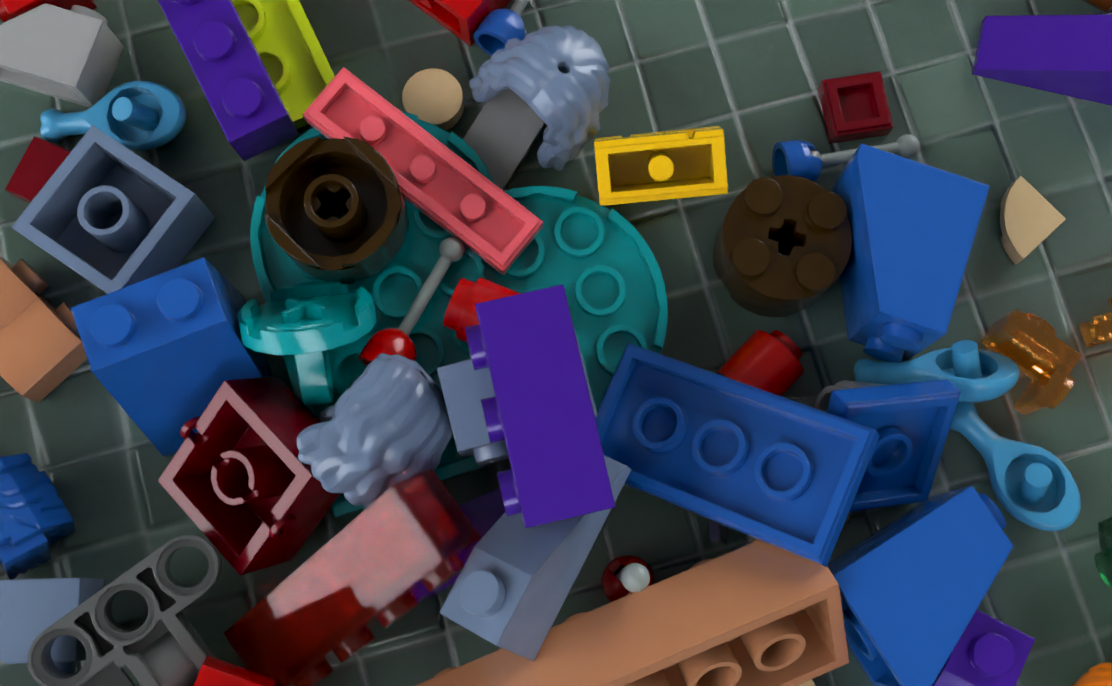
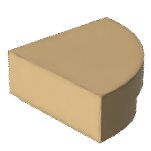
[1000,176,1066,265]

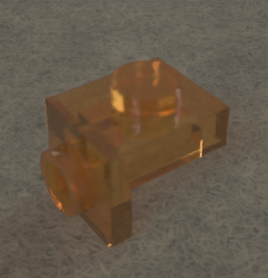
[981,309,1082,415]

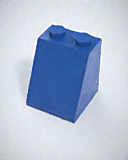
[831,143,990,363]
[71,257,273,457]
[827,486,1014,686]

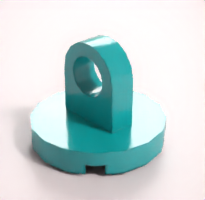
[237,281,377,406]

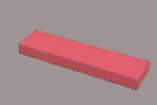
[302,67,543,276]

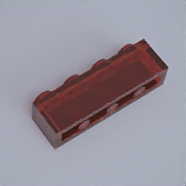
[224,468,481,686]

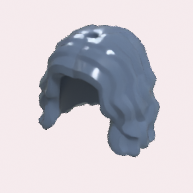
[469,25,610,171]
[297,352,453,513]

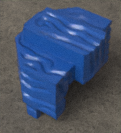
[0,453,75,580]

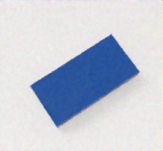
[595,343,879,567]

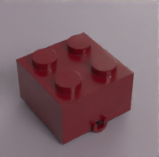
[158,376,340,576]

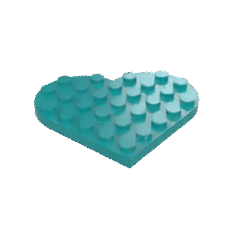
[250,111,668,518]

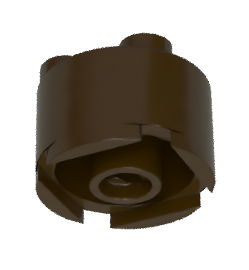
[264,137,409,285]
[713,175,852,317]

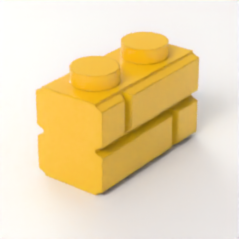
[594,126,728,206]

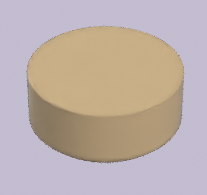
[402,68,464,131]

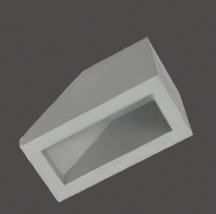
[0,3,124,108]

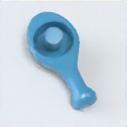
[40,80,187,151]
[853,340,1020,403]
[950,402,1081,532]

